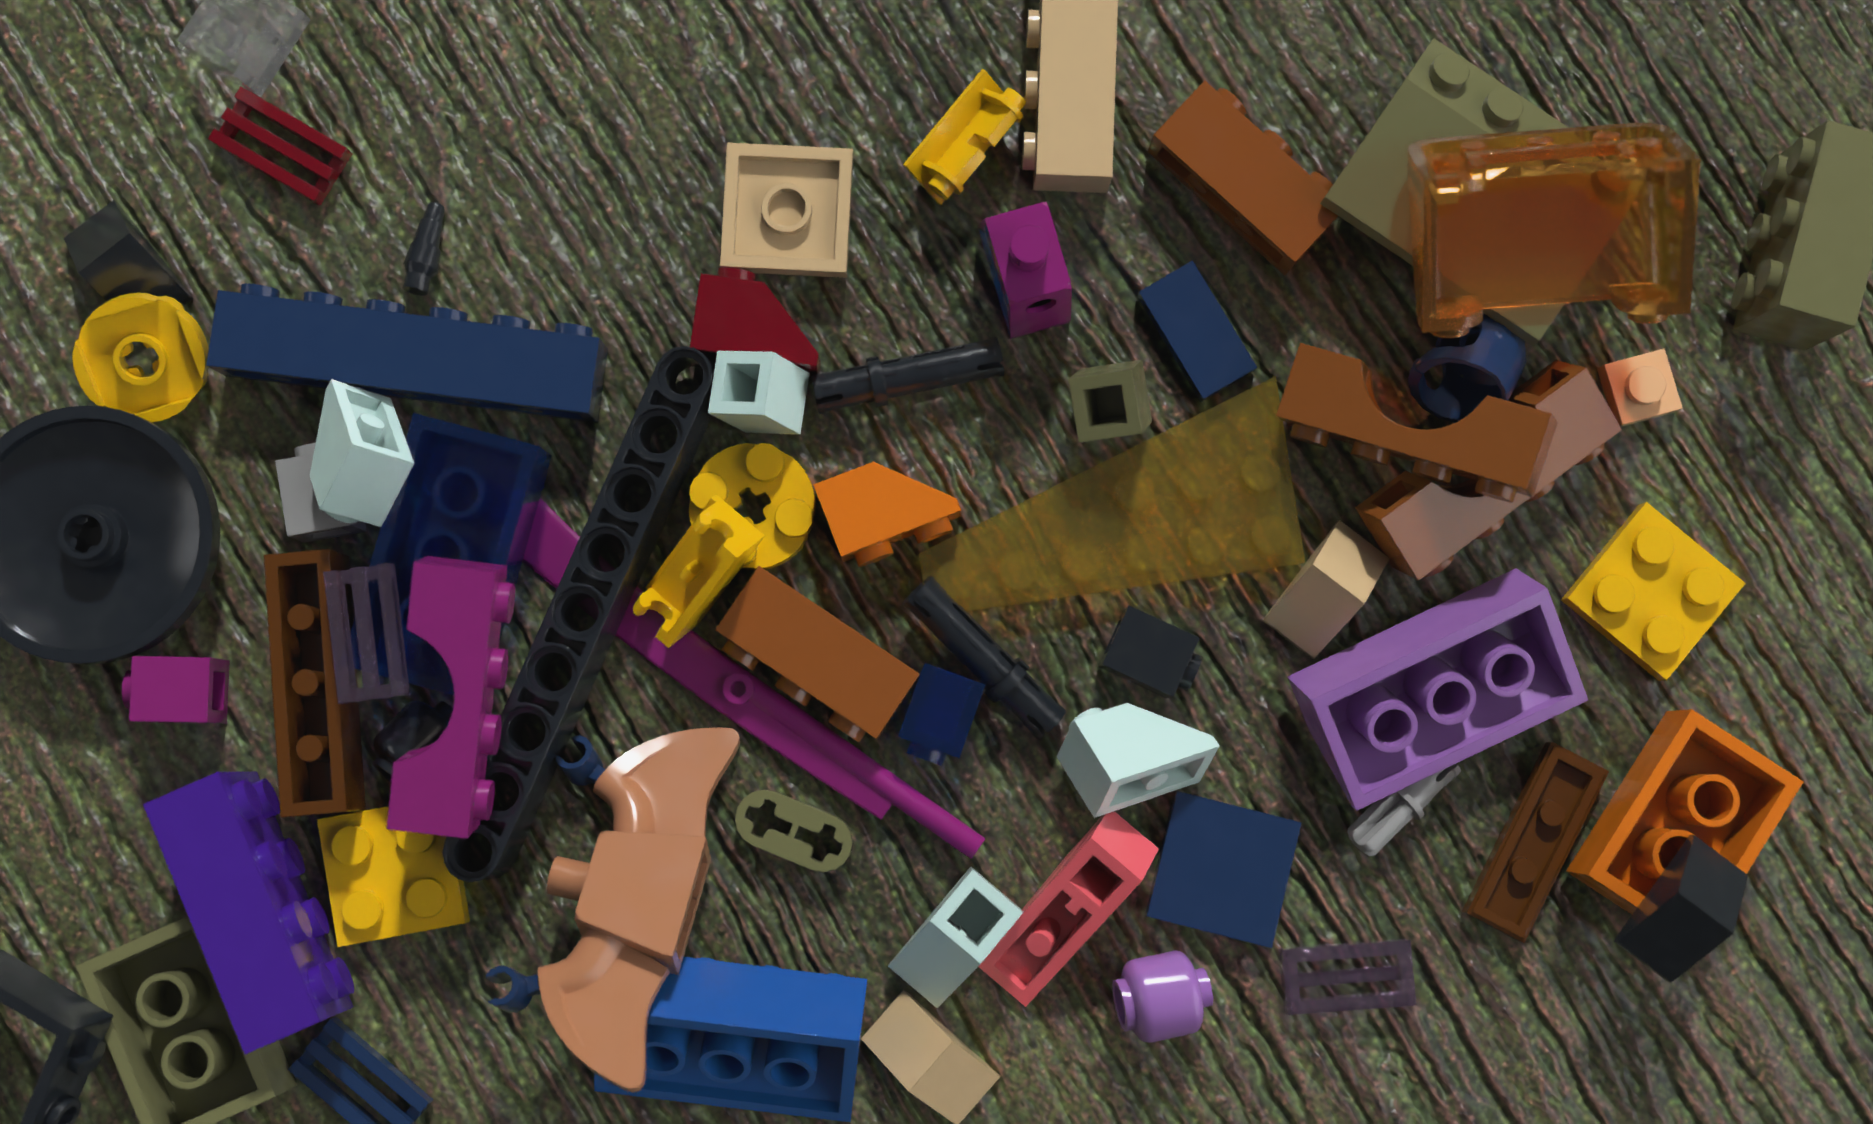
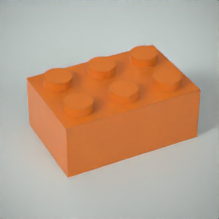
[1566,709,1804,915]

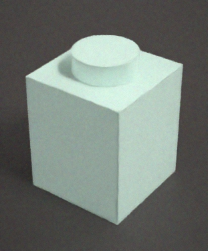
[708,351,810,435]

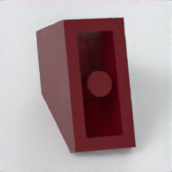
[690,267,821,376]

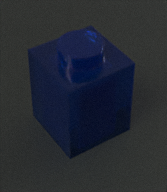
[898,663,985,766]

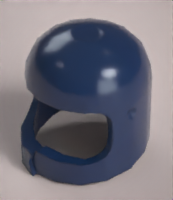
[1408,311,1527,423]

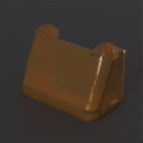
[1407,123,1701,338]

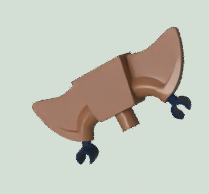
[485,728,740,1093]

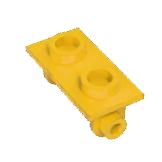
[903,69,1026,205]

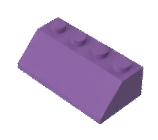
[1287,568,1588,811]

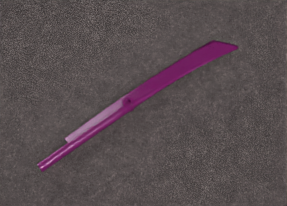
[481,452,986,859]

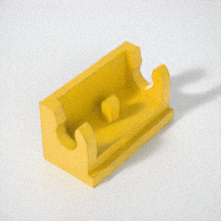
[633,494,765,648]

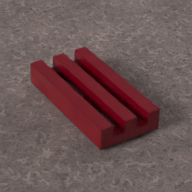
[208,86,352,206]

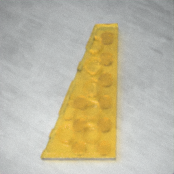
[919,376,1305,612]

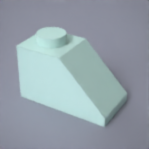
[310,379,414,527]
[1057,703,1220,818]

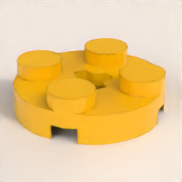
[72,293,209,423]
[689,443,816,570]

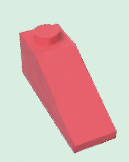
[978,811,1159,1007]

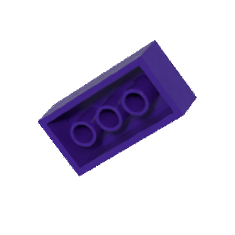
[143,771,354,1054]

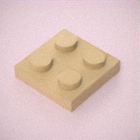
[720,142,854,278]

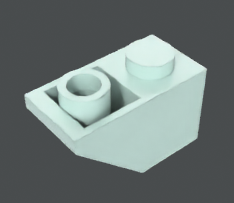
[888,867,1023,1008]

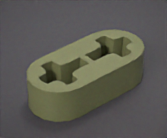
[735,789,853,872]

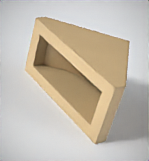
[1262,520,1389,659]
[861,989,1000,1124]

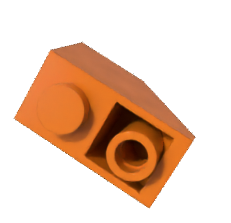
[813,462,961,567]

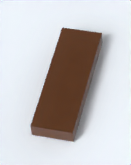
[1462,742,1609,943]

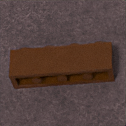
[264,549,366,818]

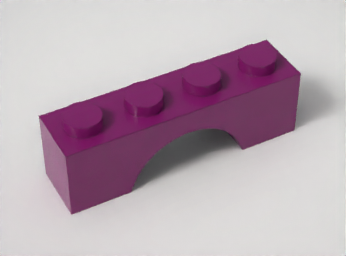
[387,556,515,839]

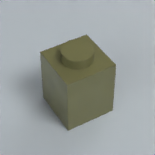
[1068,360,1152,443]

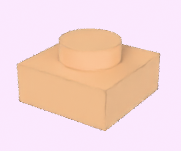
[1597,348,1683,427]

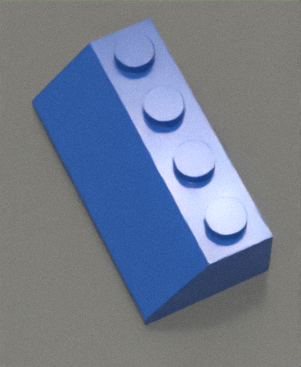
[594,957,868,1122]

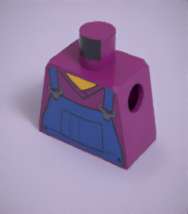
[978,202,1072,339]

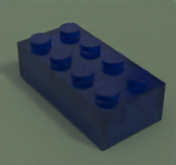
[342,413,552,695]

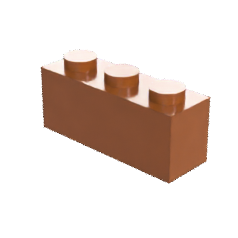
[1147,80,1339,276]
[715,566,920,742]

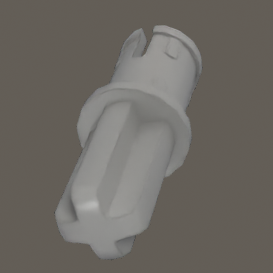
[1347,764,1461,856]

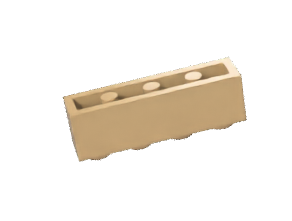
[1022,0,1118,193]

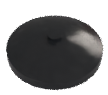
[0,406,221,664]

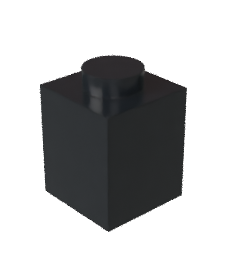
[1098,605,1203,699]

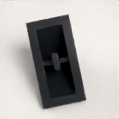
[64,200,193,306]
[1614,835,1748,983]

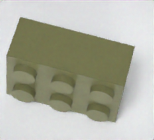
[1731,120,1873,351]
[76,916,297,1124]

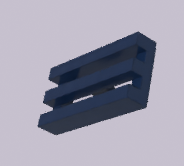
[288,1017,434,1124]

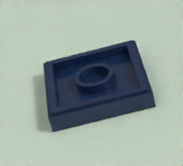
[1145,791,1302,948]

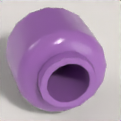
[1112,951,1213,1042]

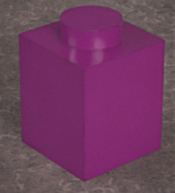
[122,656,230,724]

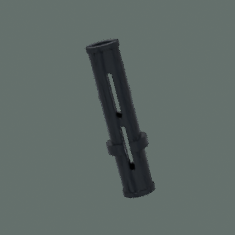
[811,336,1004,414]
[902,575,1066,740]

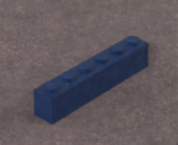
[206,283,608,423]

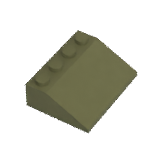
[1320,38,1646,347]

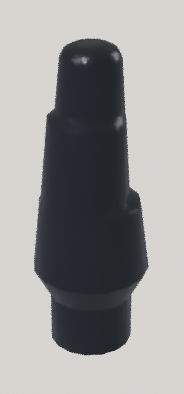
[402,202,445,296]

